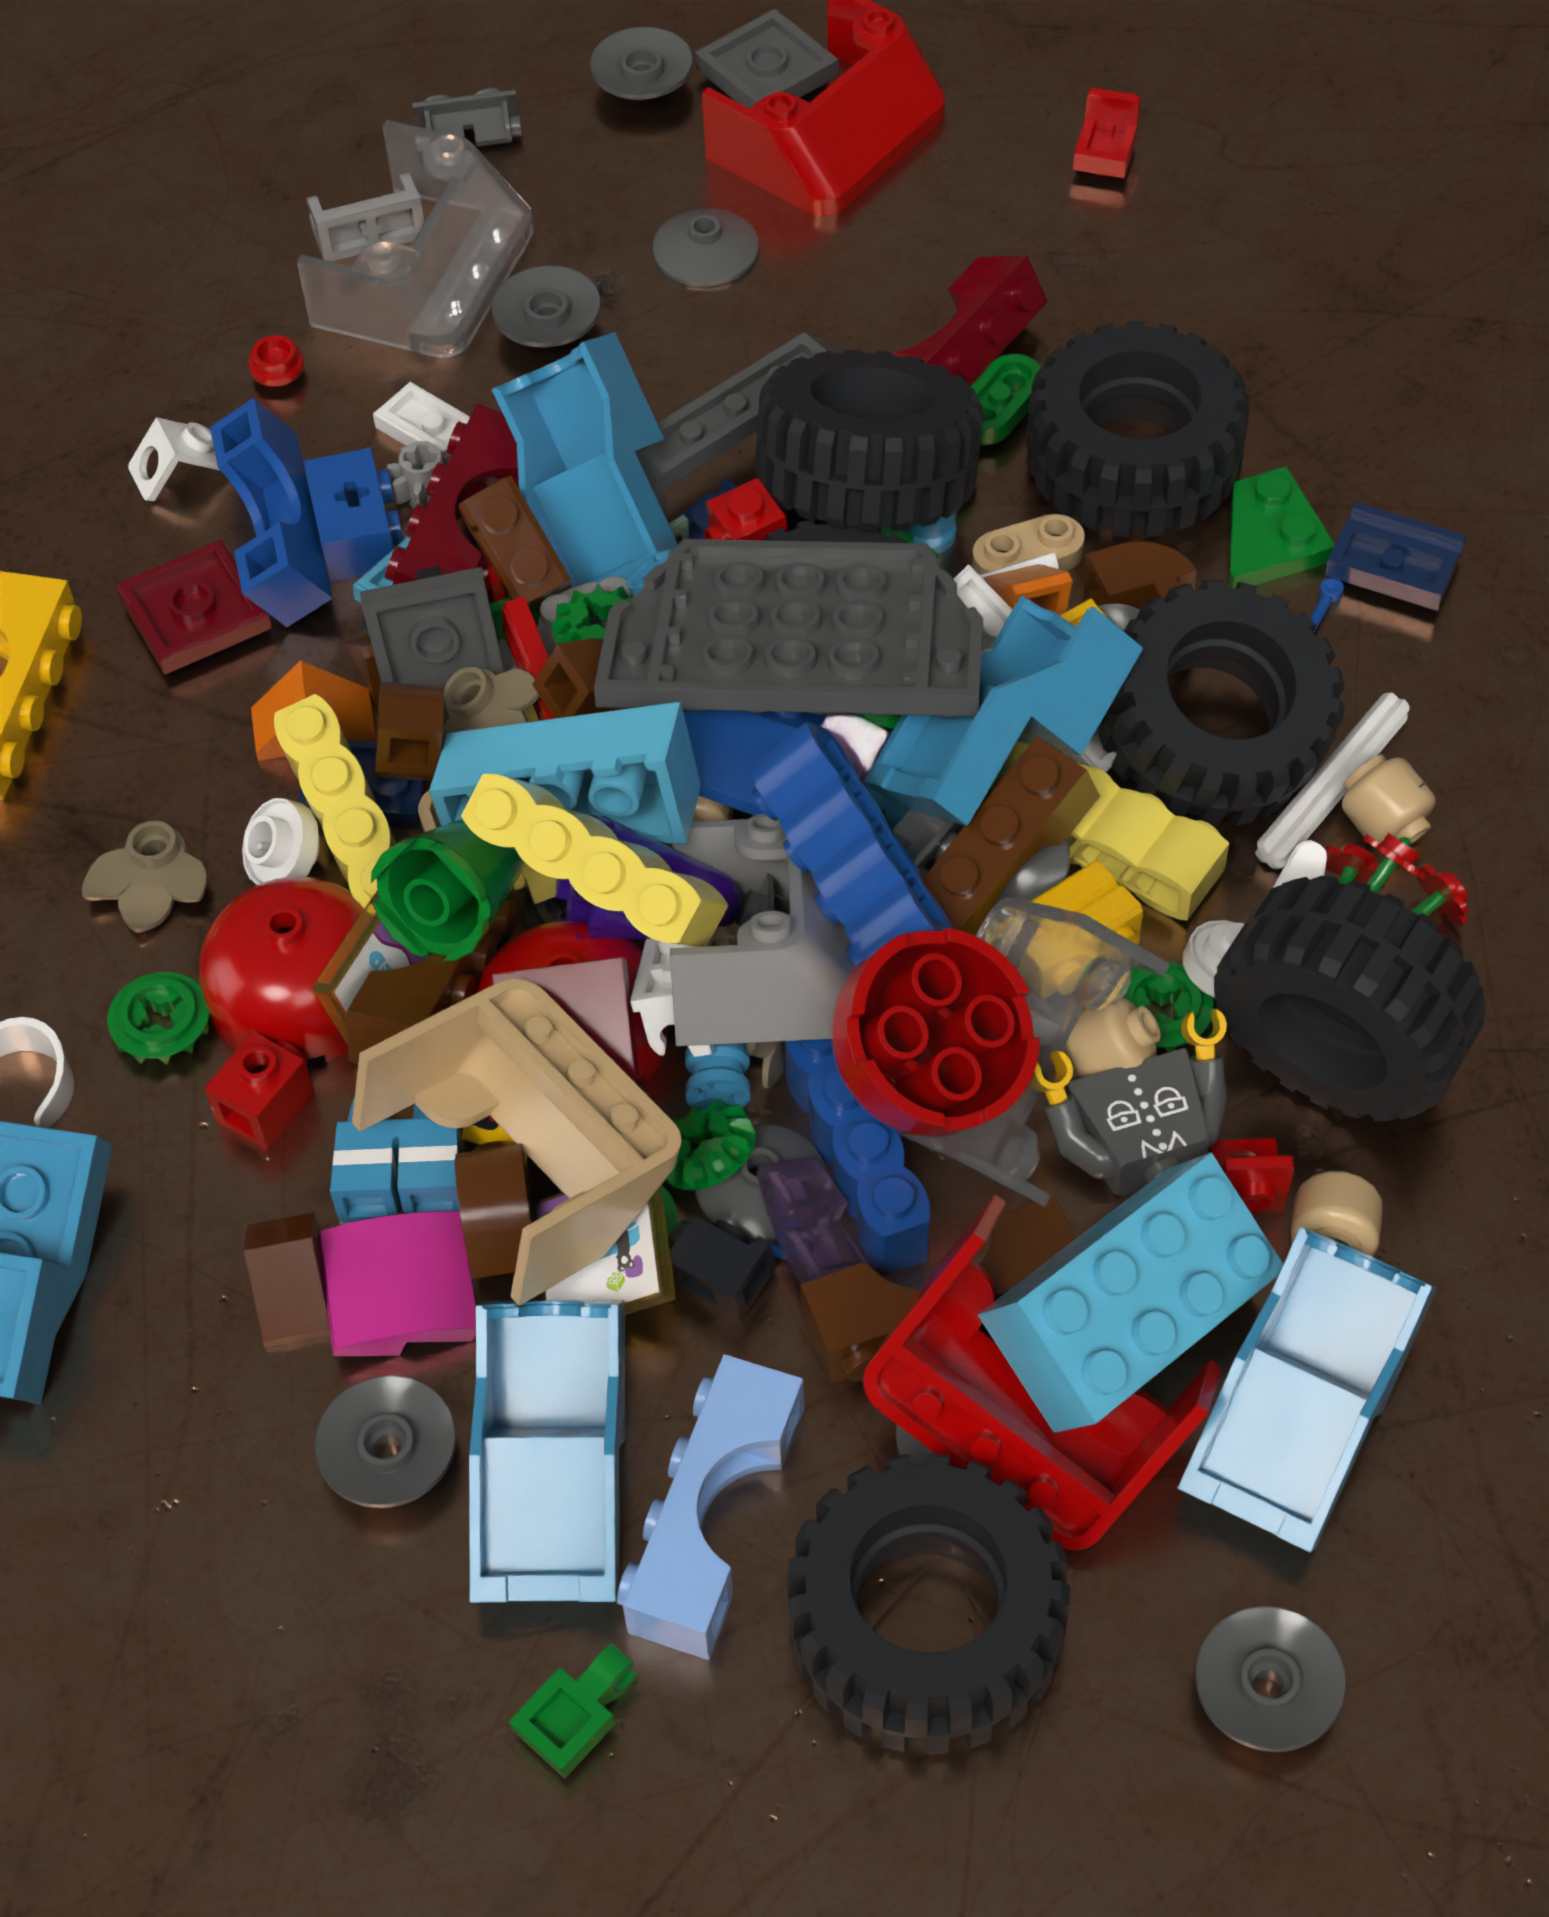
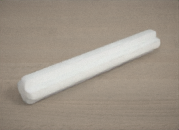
[1255,692,1410,869]

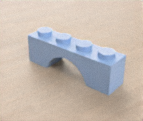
[617,1354,805,1660]

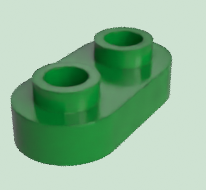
[970,354,1041,445]

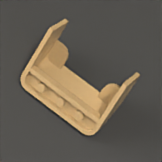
[352,979,681,1306]

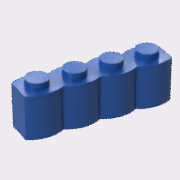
[749,722,953,966]
[785,1039,930,1276]

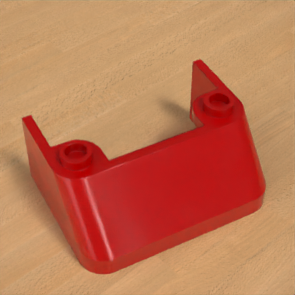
[702,0,945,217]
[863,1194,1222,1550]

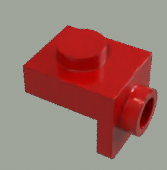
[1073,88,1141,178]

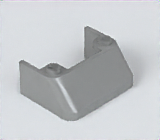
[670,813,856,1046]

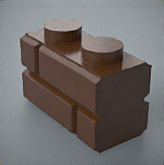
[459,475,572,613]

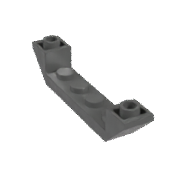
[636,332,852,521]

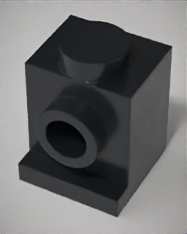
[664,1215,777,1322]

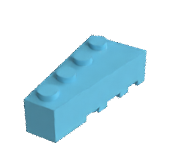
[429,702,701,844]

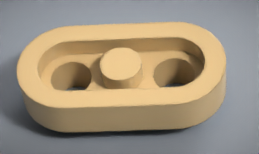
[972,514,1085,575]

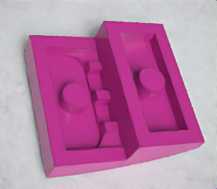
[317,1211,476,1356]

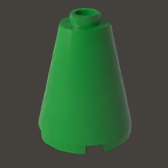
[371,819,526,961]

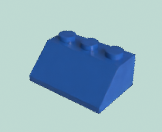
[683,710,878,816]

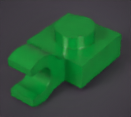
[508,1643,638,1779]

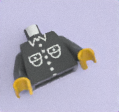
[1029,1009,1227,1196]

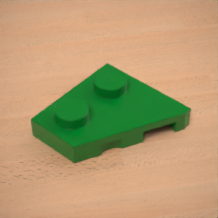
[1228,466,1335,588]

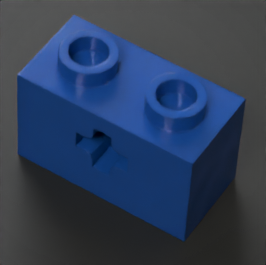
[303,448,403,583]

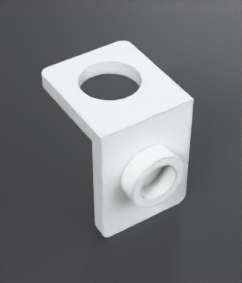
[128,417,220,502]

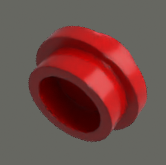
[248,335,304,386]

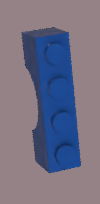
[210,398,333,627]

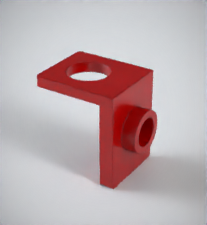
[1209,1138,1294,1214]

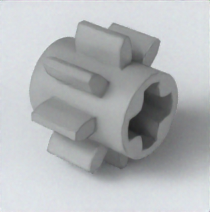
[387,441,451,509]

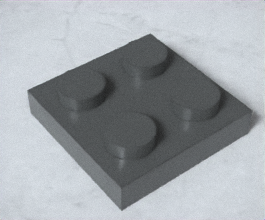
[695,8,839,109]
[360,567,505,688]

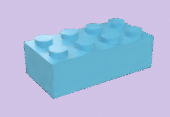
[977,1153,1283,1433]

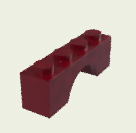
[892,255,1048,387]
[385,403,519,585]

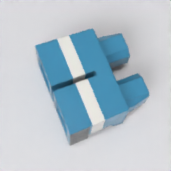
[330,1098,464,1225]

